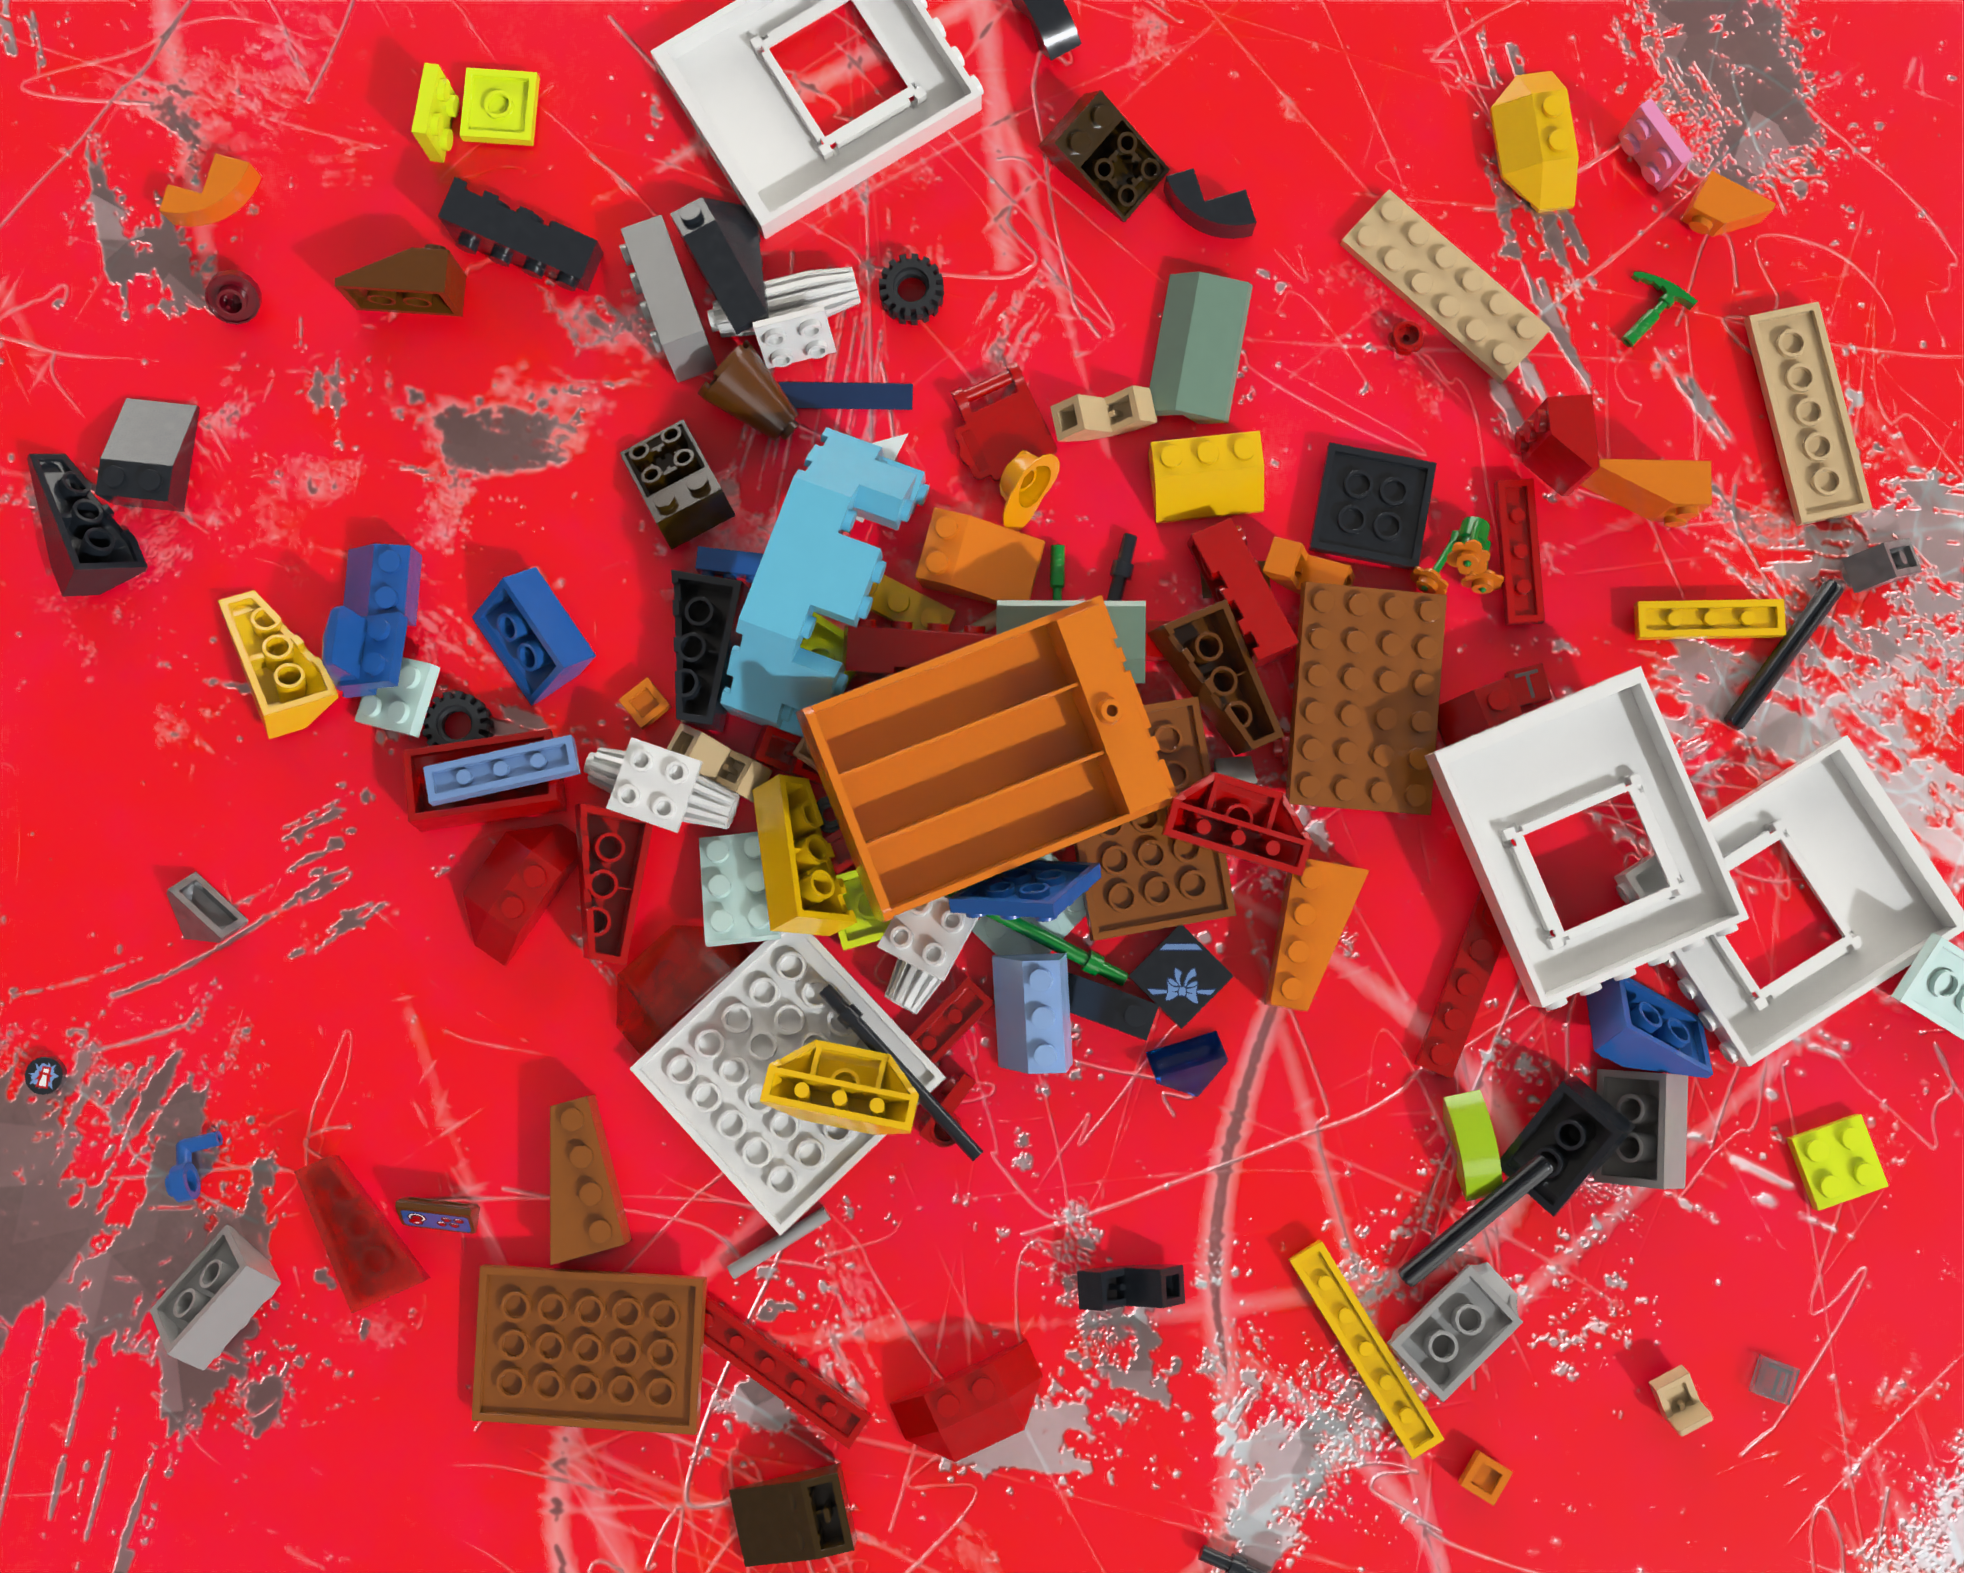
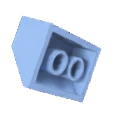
[992,953,1073,1074]

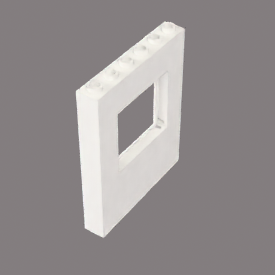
[650,0,984,239]
[1425,666,1749,1011]
[1614,735,1964,1067]

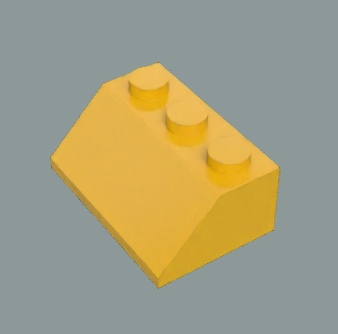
[1148,430,1264,523]

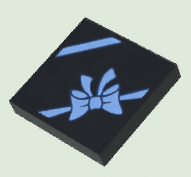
[1128,925,1233,1029]

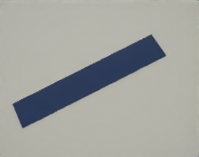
[779,382,913,410]

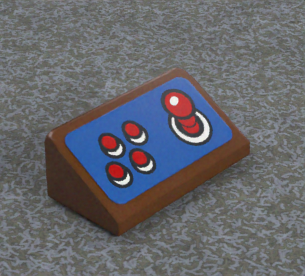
[395,1196,480,1234]

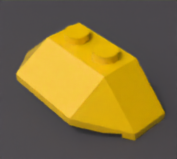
[1489,71,1579,213]
[760,1039,919,1135]

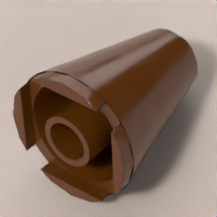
[698,340,800,441]

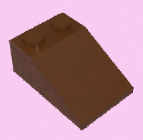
[334,244,466,317]

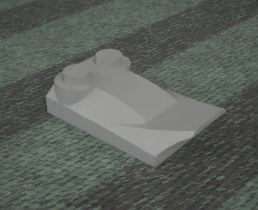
[1387,1262,1523,1402]

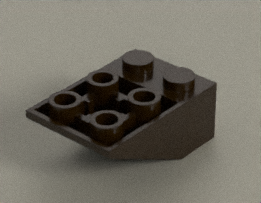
[1038,90,1170,222]
[620,420,736,550]
[729,1463,857,1567]

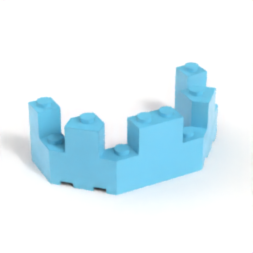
[720,427,930,738]

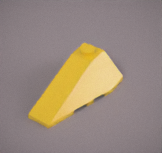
[218,590,338,739]

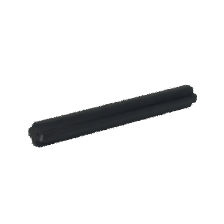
[1724,579,1844,731]
[1398,1154,1553,1287]

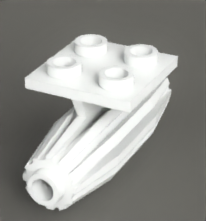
[707,267,861,369]
[584,737,740,833]
[877,896,978,1014]

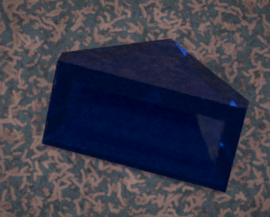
[1146,1031,1228,1097]

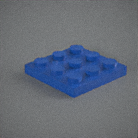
[948,860,1101,922]

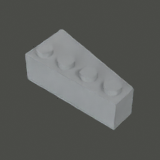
[619,215,718,383]

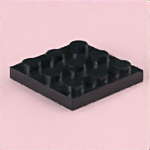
[1308,443,1437,570]

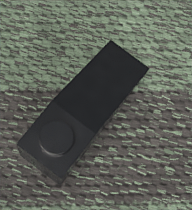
[1068,972,1159,1041]

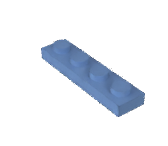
[423,735,581,806]

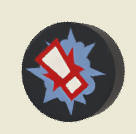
[25,1057,67,1095]

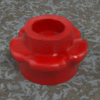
[1388,321,1424,356]
[1273,728,1290,764]

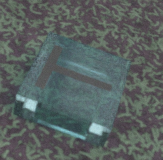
[1748,1354,1801,1406]

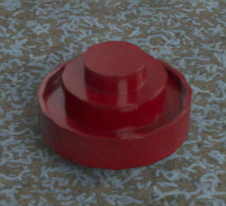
[205,269,262,325]

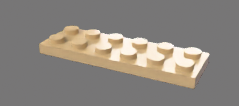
[1340,189,1551,384]
[1744,302,1872,526]

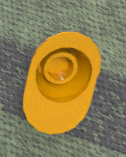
[1000,450,1060,531]

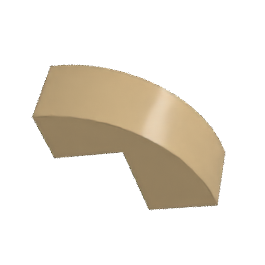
[1050,385,1157,442]
[667,723,773,803]

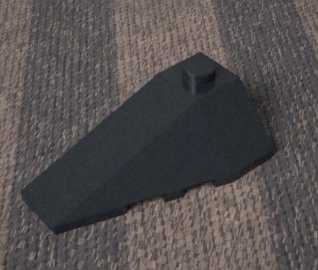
[670,197,769,335]
[27,454,147,597]

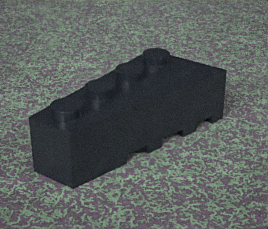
[438,177,604,292]
[671,570,750,732]

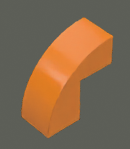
[159,153,261,227]
[1263,536,1355,595]

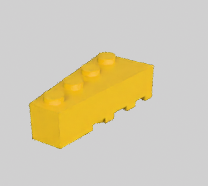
[753,774,857,936]

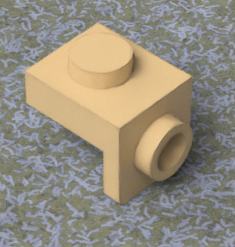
[1649,1364,1713,1436]

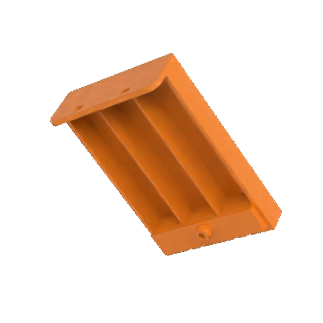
[796,595,1177,922]

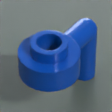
[165,1131,223,1203]

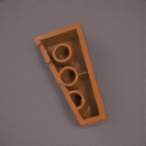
[550,1095,632,1265]

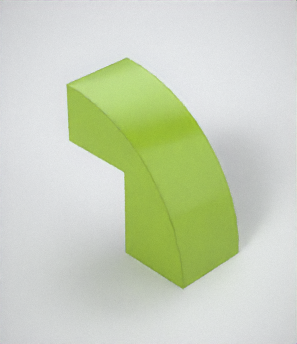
[1443,1089,1503,1202]

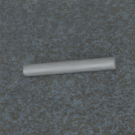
[727,1206,831,1279]

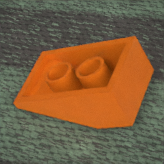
[1580,459,1712,527]
[915,507,1045,605]

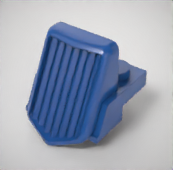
[322,606,408,698]

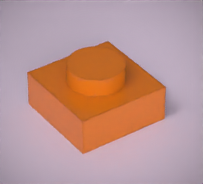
[619,677,672,730]
[1458,1449,1513,1506]

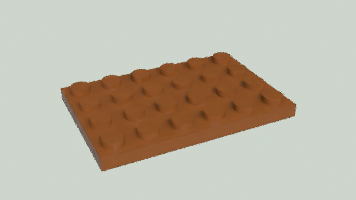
[1285,582,1447,815]
[1074,696,1236,941]
[472,1264,707,1435]

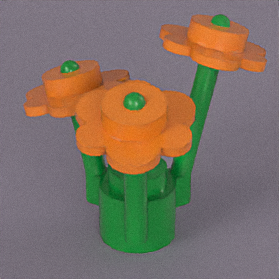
[1410,516,1504,595]

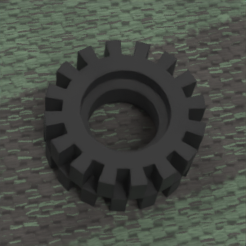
[879,253,944,325]
[422,691,494,746]

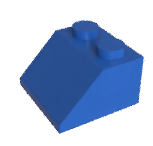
[343,544,422,626]

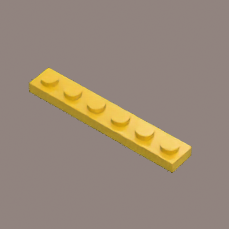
[1288,1239,1445,1460]

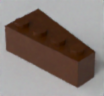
[1147,599,1284,755]

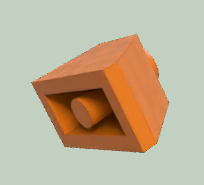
[1681,171,1776,237]

